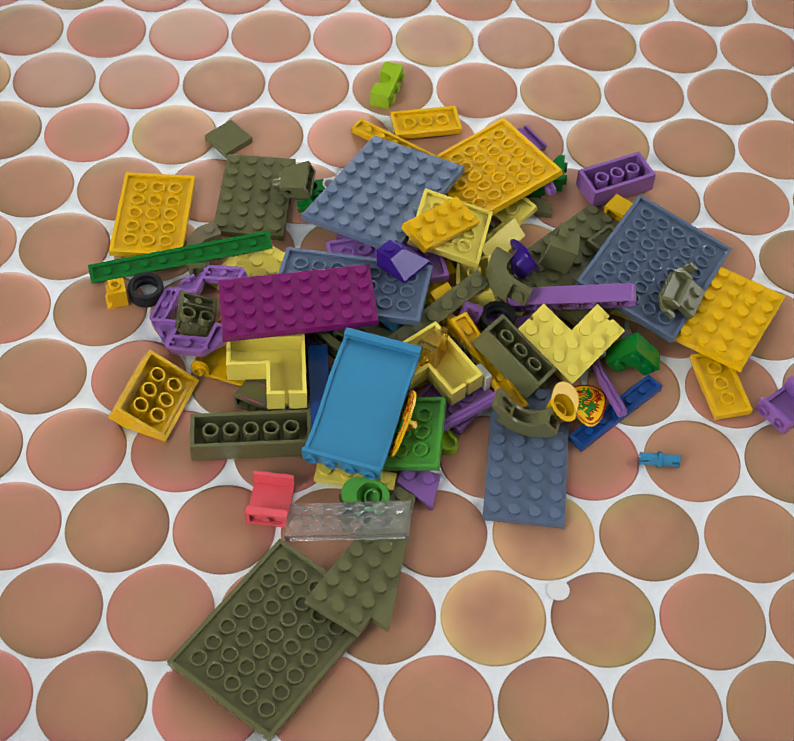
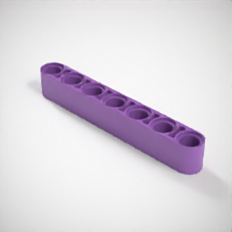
[506,283,637,312]

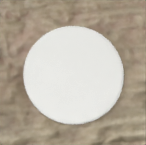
[547,580,570,600]

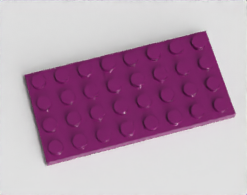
[219,264,378,342]

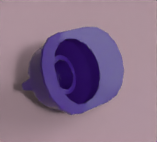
[510,239,540,279]

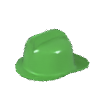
[341,477,390,513]

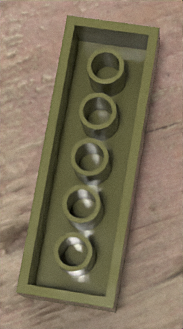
[190,409,311,461]

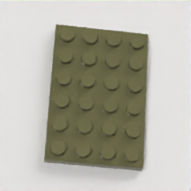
[214,154,296,241]

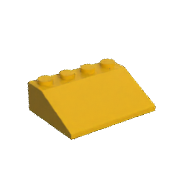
[108,349,199,442]

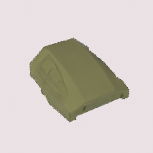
[174,290,217,337]

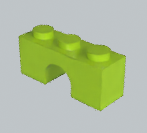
[370,61,406,110]

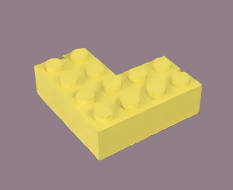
[518,304,625,385]
[403,321,483,406]
[226,333,307,409]

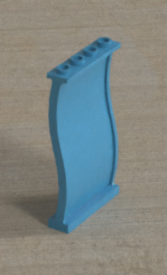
[301,327,422,480]

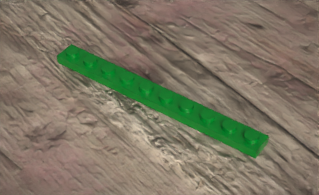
[88,230,273,284]

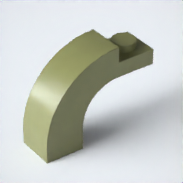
[485,247,533,306]
[491,390,561,438]

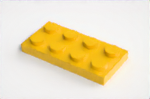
[390,106,462,139]
[401,196,480,254]
[689,353,753,420]

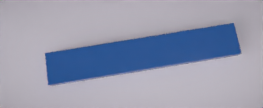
[308,345,329,429]
[568,374,662,452]

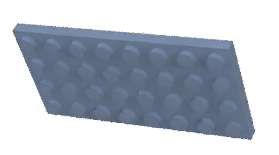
[278,247,433,326]
[482,388,569,529]

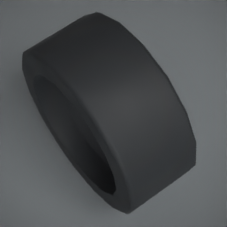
[128,272,164,308]
[480,301,516,331]

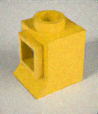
[105,278,129,310]

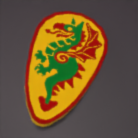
[574,385,607,427]
[389,390,418,457]

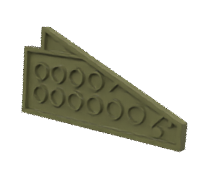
[305,487,416,637]

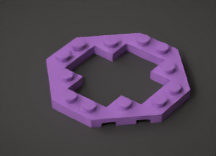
[149,265,248,357]

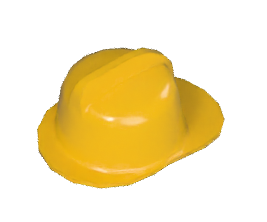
[546,381,579,423]

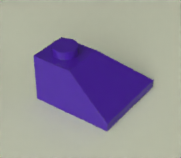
[376,240,430,284]

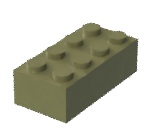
[472,314,557,399]

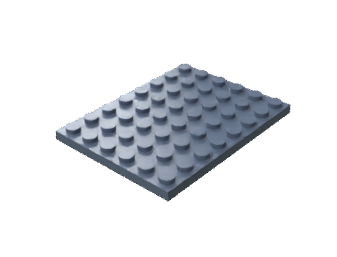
[301,136,465,248]
[575,194,732,344]

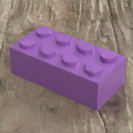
[576,152,656,207]

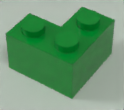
[606,332,660,376]

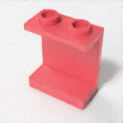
[245,470,295,528]

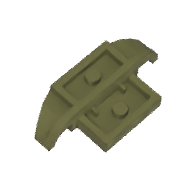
[657,262,705,319]

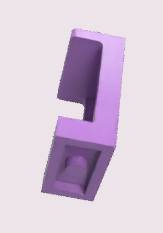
[756,376,794,434]

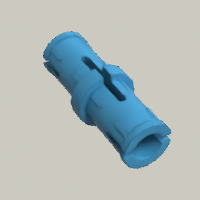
[639,452,681,468]

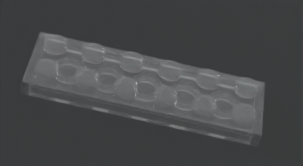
[284,500,412,541]

